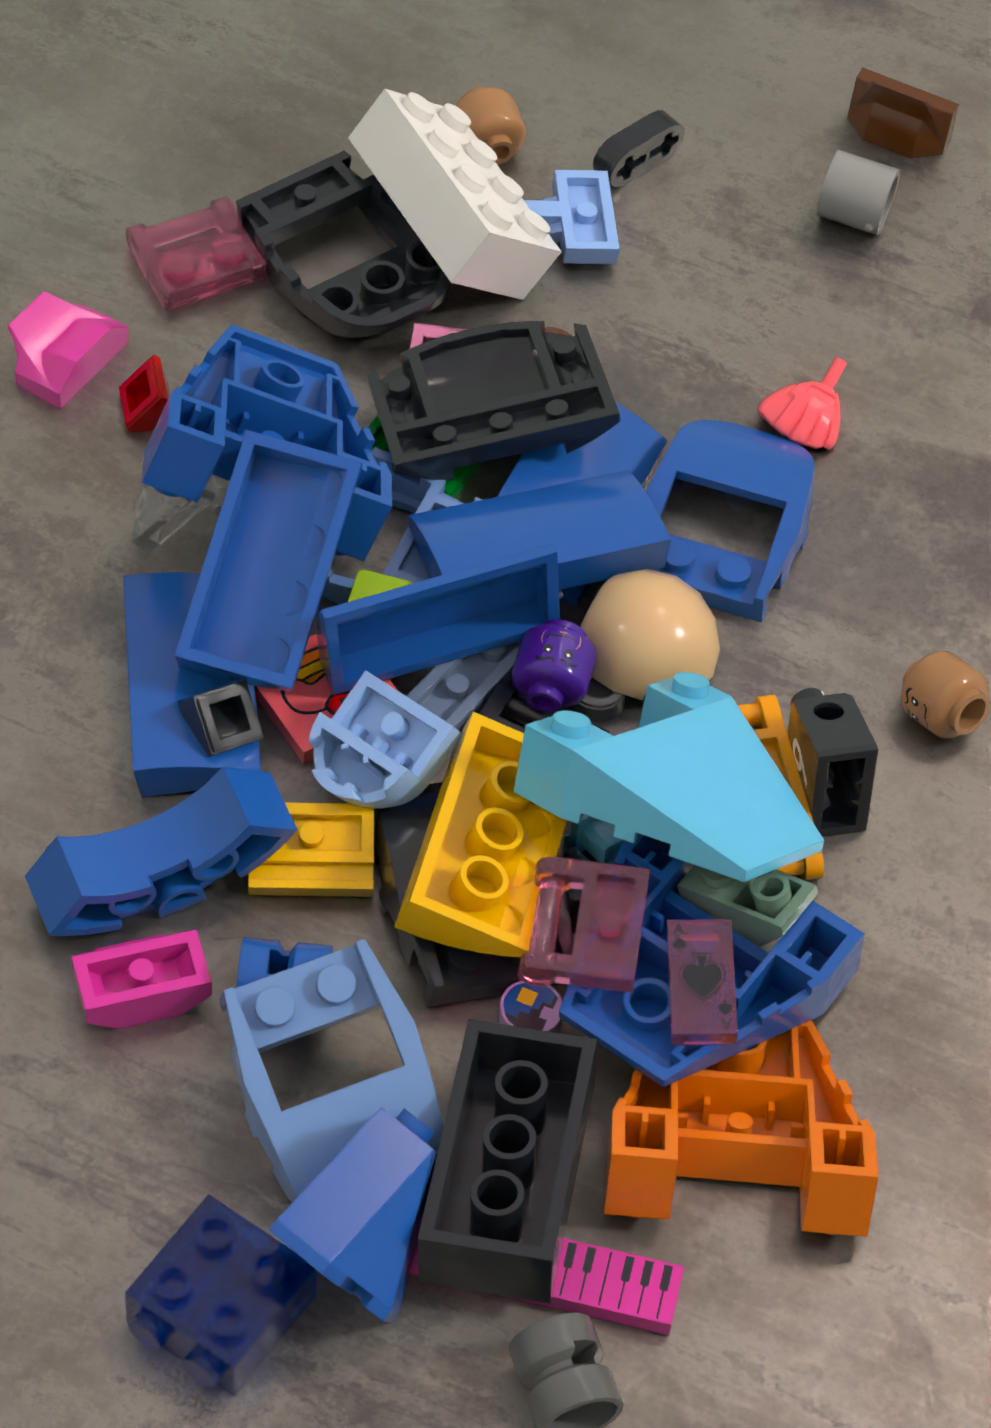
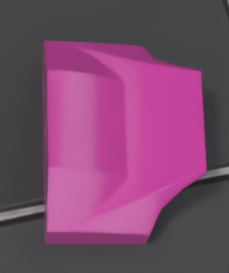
[8,291,129,409]
[71,929,212,1029]

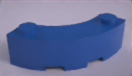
[25,767,297,936]

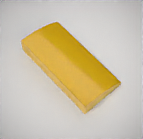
[394,712,567,957]

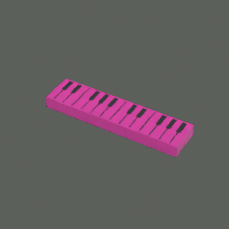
[410,1238,684,1335]

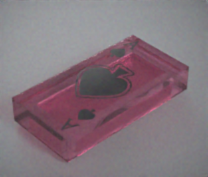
[667,919,738,1045]

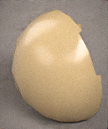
[580,569,720,700]

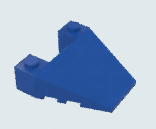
[142,324,392,561]
[559,833,865,1087]

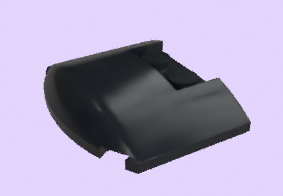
[367,321,620,480]

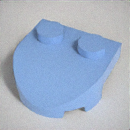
[309,670,463,808]

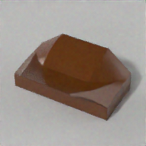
[847,67,959,158]

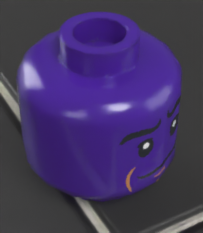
[512,619,596,712]

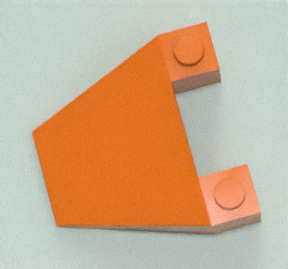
[604,1020,879,1237]

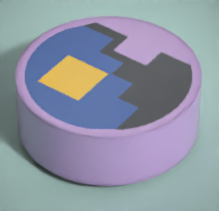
[499,979,562,1033]

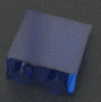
[125,1194,317,1397]

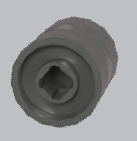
[509,1312,624,1428]

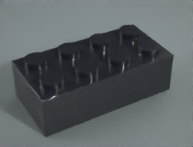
[418,1019,597,1304]

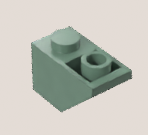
[677,865,818,947]

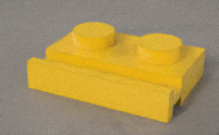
[248,802,374,897]

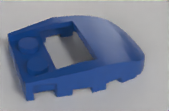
[647,420,814,622]

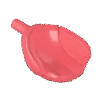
[758,357,847,450]

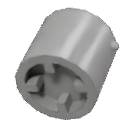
[817,150,900,235]

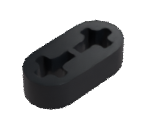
[593,110,685,187]

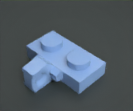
[524,170,620,264]

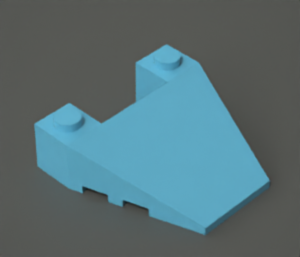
[513,672,824,882]

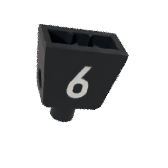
[788,688,879,836]

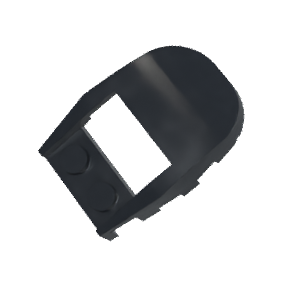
[236,151,451,338]
[374,782,576,1007]

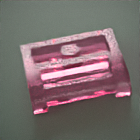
[125,196,266,311]
[518,857,650,993]

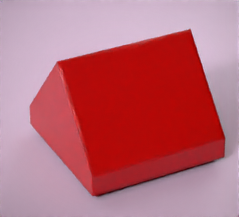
[119,355,170,433]

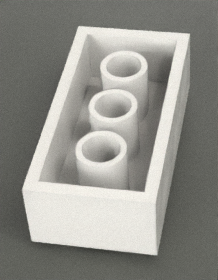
[348,89,562,300]

